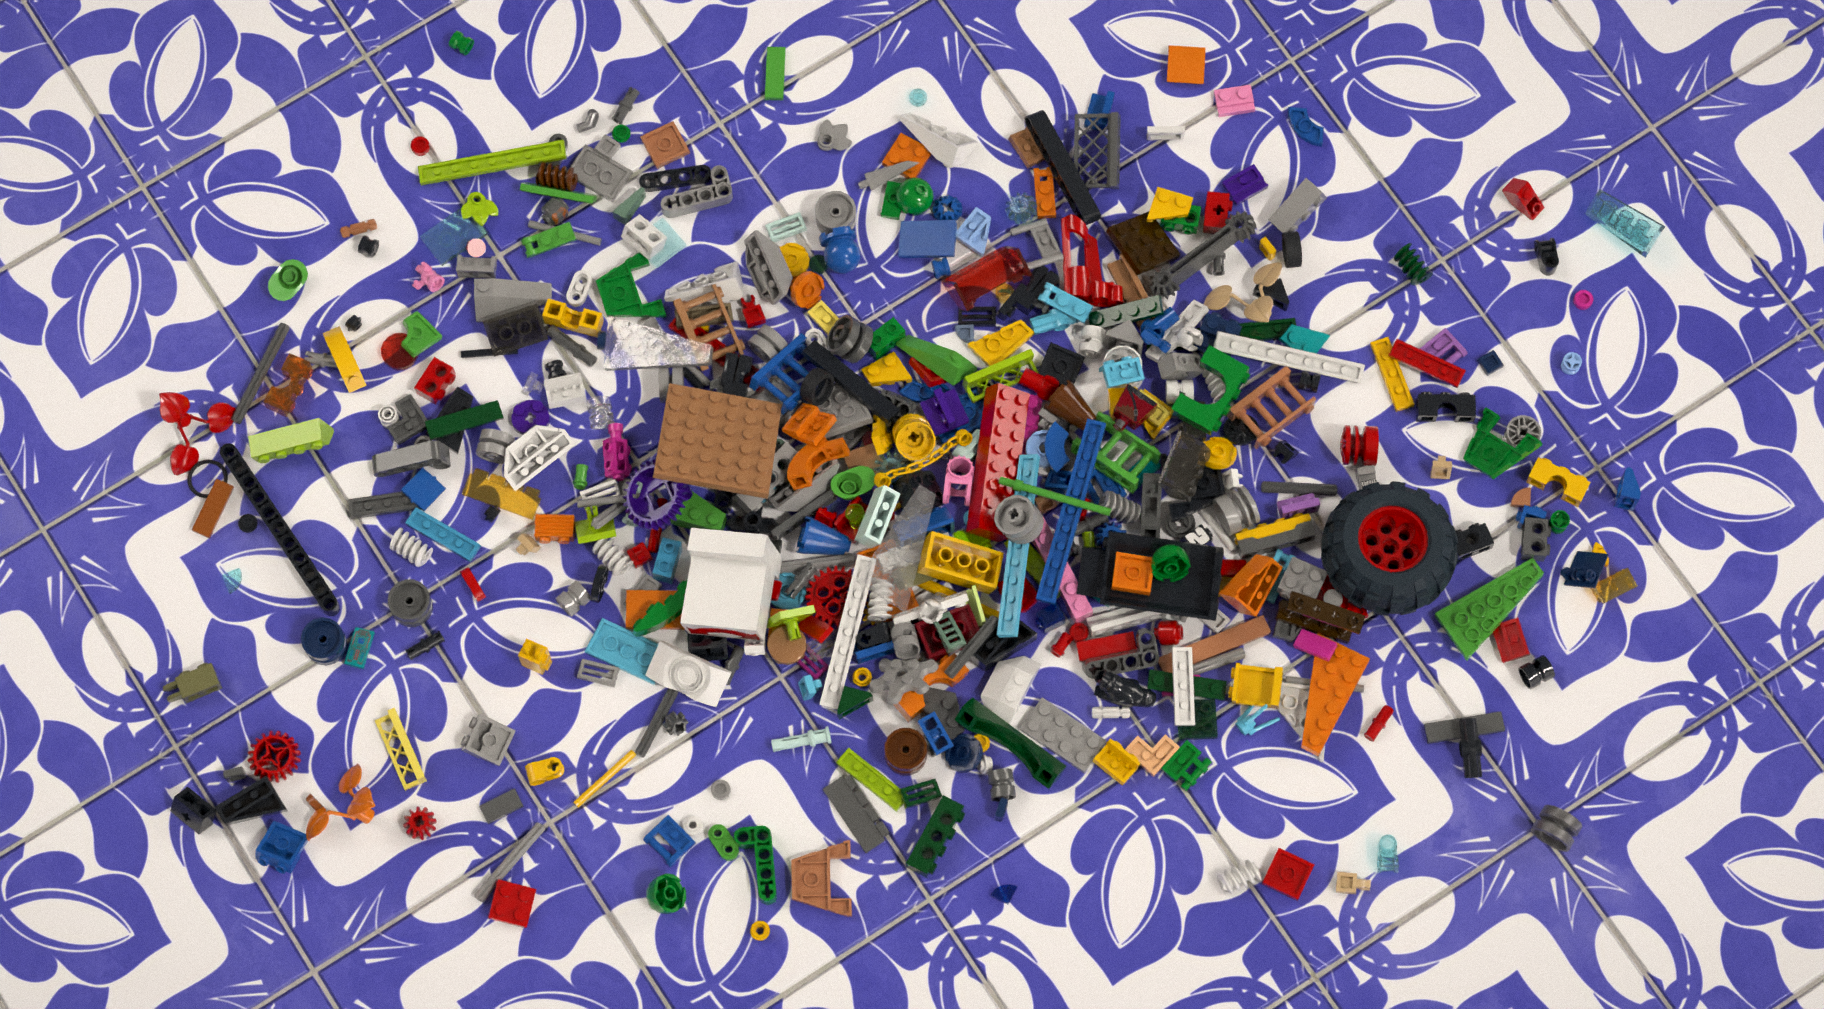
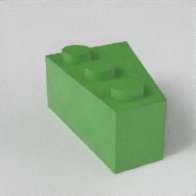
[670,491,727,531]

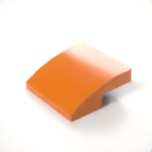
[1166,45,1206,84]
[782,403,837,447]

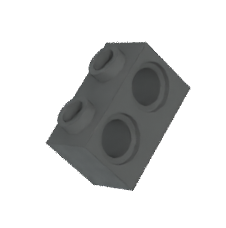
[1521,517,1551,562]

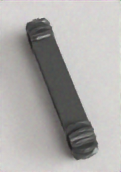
[1149,211,1257,300]

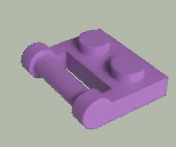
[1420,328,1468,364]

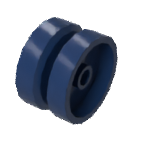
[301,617,347,666]

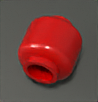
[1154,620,1183,646]

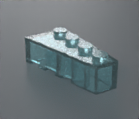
[1585,189,1666,258]

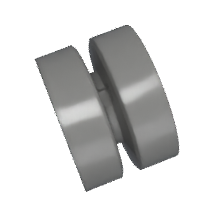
[747,324,788,363]
[658,367,684,403]
[1503,415,1541,448]
[475,429,515,464]

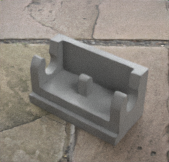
[456,255,497,279]

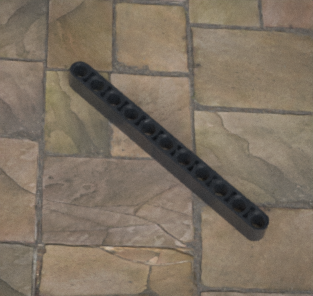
[220,443,340,616]

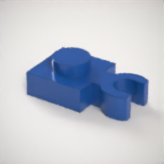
[1140,325,1171,353]

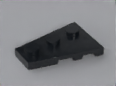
[426,386,474,454]

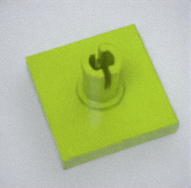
[575,506,617,544]
[766,605,815,641]

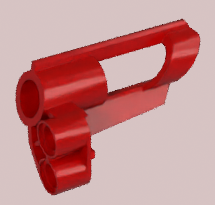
[1061,214,1123,307]

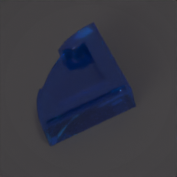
[991,884,1017,905]

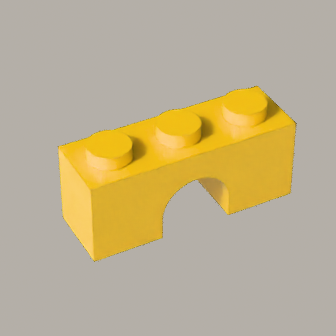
[542,299,604,338]
[1526,457,1591,507]

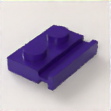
[1222,164,1269,206]

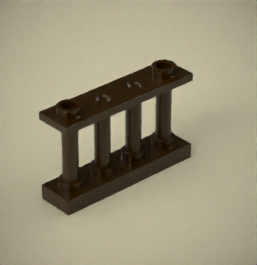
[1275,591,1365,644]

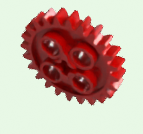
[805,566,868,628]

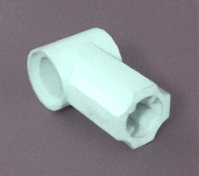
[952,429,980,462]

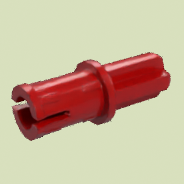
[1364,705,1394,742]

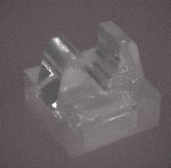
[521,372,544,396]

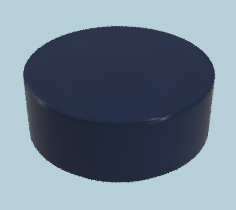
[597,331,607,350]

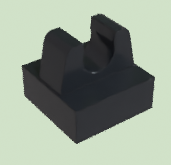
[1273,440,1299,464]

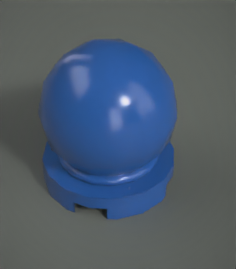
[819,226,860,274]

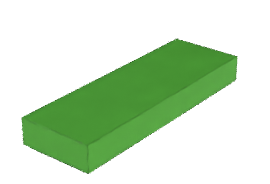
[765,47,786,101]

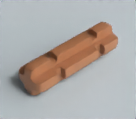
[340,219,377,238]

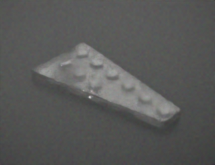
[603,316,713,371]
[857,484,936,613]

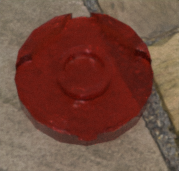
[381,333,419,370]

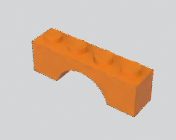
[893,653,969,723]

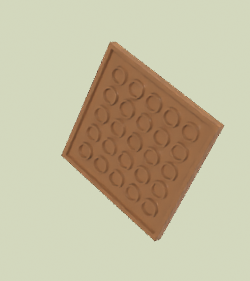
[653,383,782,499]

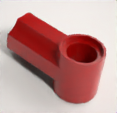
[1018,368,1059,401]

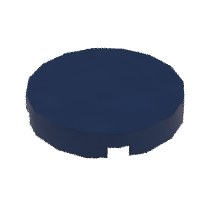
[945,734,983,773]

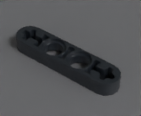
[639,165,711,192]

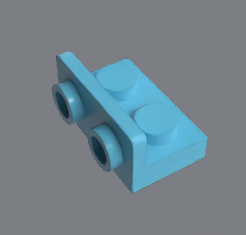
[1099,356,1145,389]

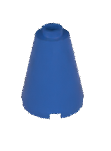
[796,516,851,555]

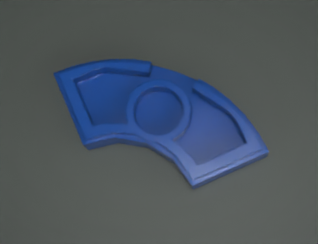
[1288,107,1324,147]
[899,379,951,404]
[1045,421,1070,474]

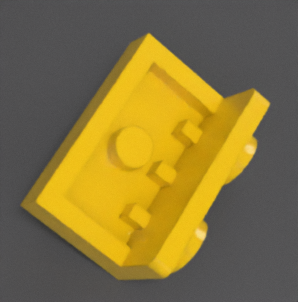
[1092,738,1140,786]

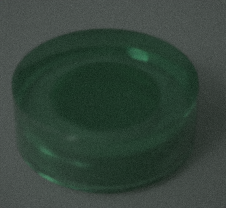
[809,255,828,275]

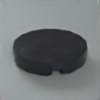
[590,564,609,603]

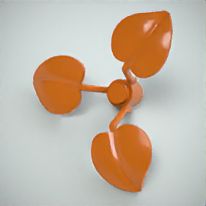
[306,763,375,841]

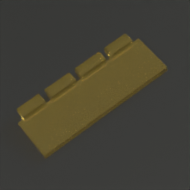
[462,468,541,520]

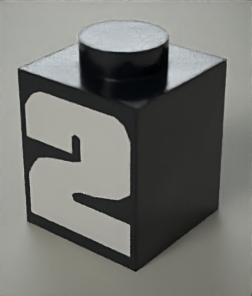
[1182,524,1213,546]

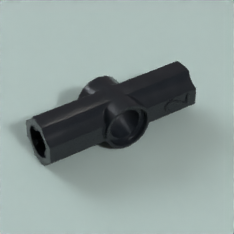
[1459,718,1482,778]

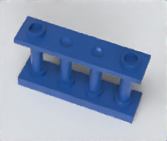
[749,333,818,415]

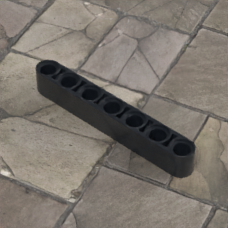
[1025,110,1101,225]

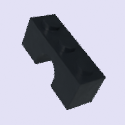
[1416,392,1476,423]

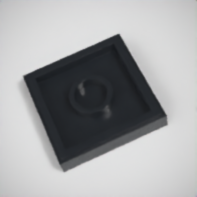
[1038,342,1085,387]

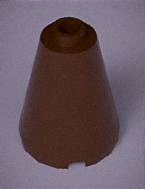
[1044,380,1097,431]

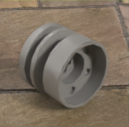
[1213,486,1260,536]

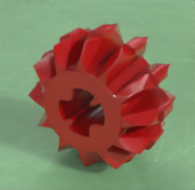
[403,806,437,840]

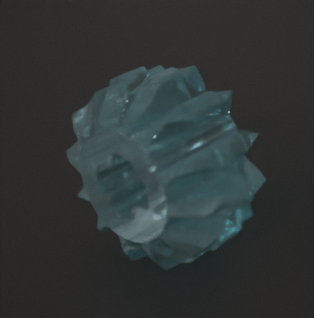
[1005,192,1038,224]
[874,451,907,484]

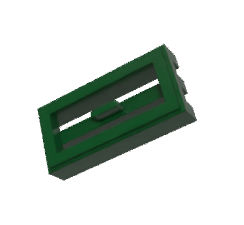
[898,779,942,809]

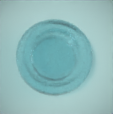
[909,88,927,107]

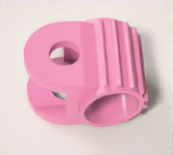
[943,455,974,507]

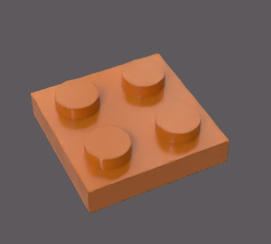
[882,133,932,179]
[1111,552,1153,596]

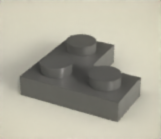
[388,394,428,445]

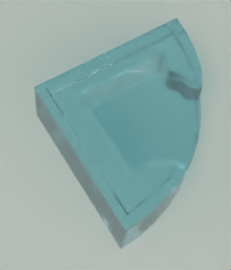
[222,568,242,594]

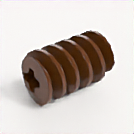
[536,162,578,192]

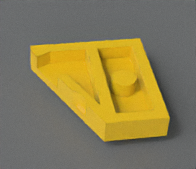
[861,352,913,387]

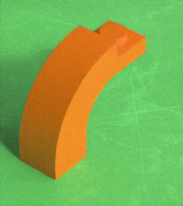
[787,436,850,490]

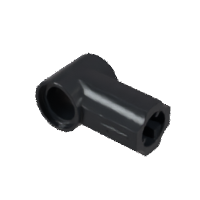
[714,489,732,515]

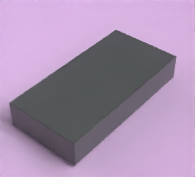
[479,788,524,825]

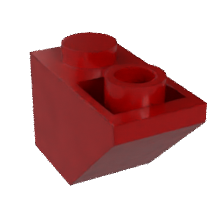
[1502,178,1545,220]

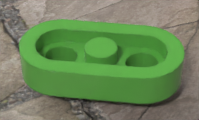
[708,824,739,861]

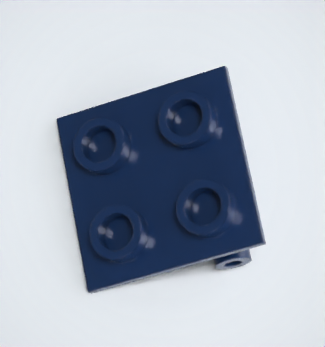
[1560,551,1609,589]

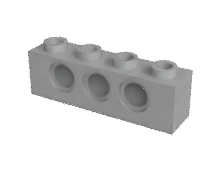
[731,441,797,513]

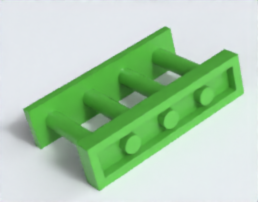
[1071,411,1161,494]

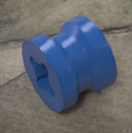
[931,257,951,279]

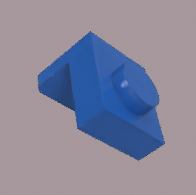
[1515,505,1547,529]

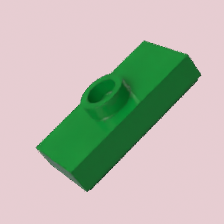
[881,181,901,220]

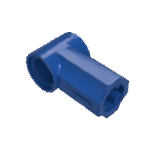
[1141,307,1180,338]

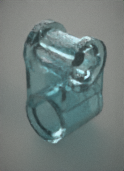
[1377,834,1399,873]

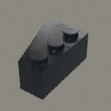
[970,620,1037,671]
[215,776,288,826]

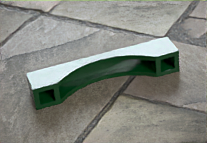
[954,697,1066,789]

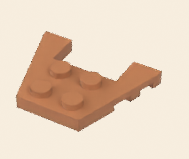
[791,840,852,917]

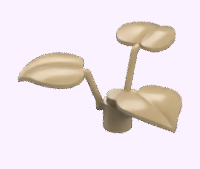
[1204,262,1282,322]

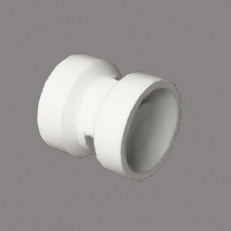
[378,405,399,428]

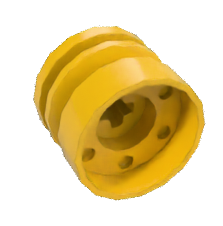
[892,414,936,460]

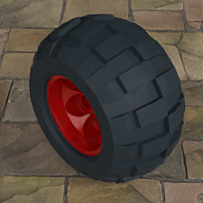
[1321,481,1458,616]

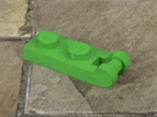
[521,222,577,258]

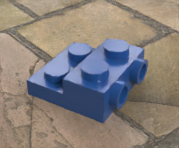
[255,821,308,874]

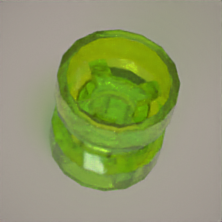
[845,504,865,529]

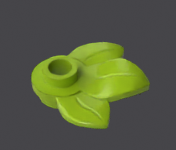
[461,192,498,226]

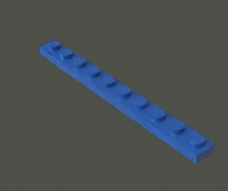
[1036,418,1106,605]

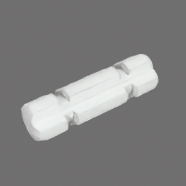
[1092,707,1130,718]

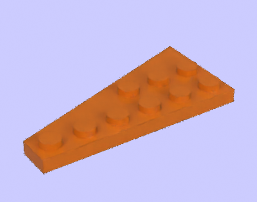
[1301,634,1370,757]

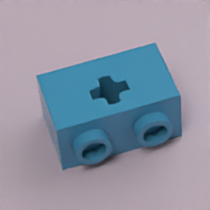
[652,537,683,584]

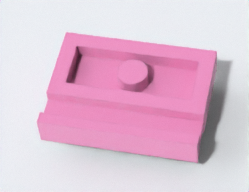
[1214,85,1255,117]

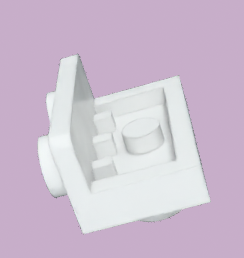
[544,373,587,409]

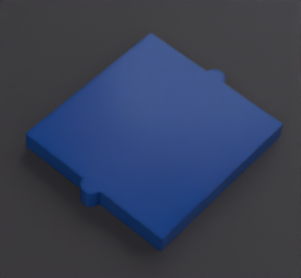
[401,468,446,511]

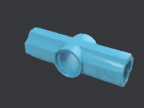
[1030,309,1089,335]

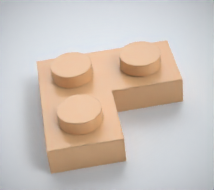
[1125,734,1180,777]

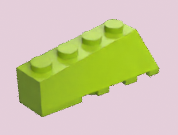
[248,418,334,463]

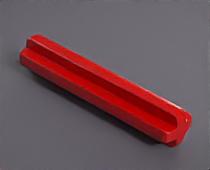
[647,498,668,553]

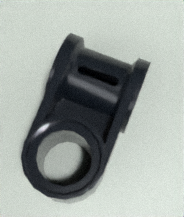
[1534,238,1559,276]
[856,622,892,650]

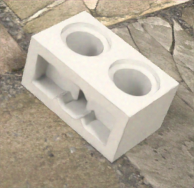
[621,214,667,260]

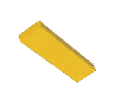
[1370,337,1415,412]

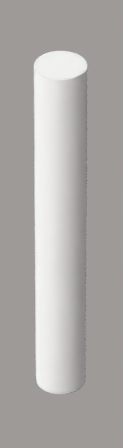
[1199,508,1237,552]

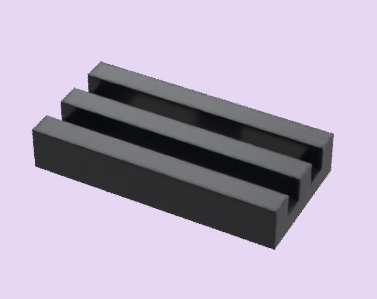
[958,307,996,327]

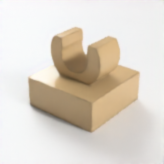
[1430,455,1452,479]
[516,533,541,556]

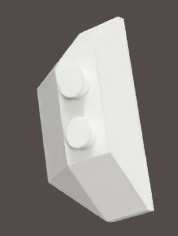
[503,425,575,491]
[981,656,1041,725]

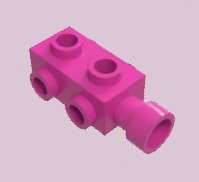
[603,423,632,481]

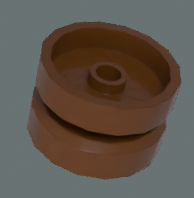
[884,728,927,776]

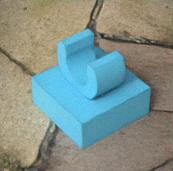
[798,675,823,701]

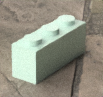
[855,485,900,548]

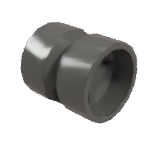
[988,768,1016,802]

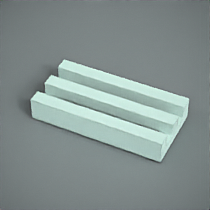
[765,212,807,243]

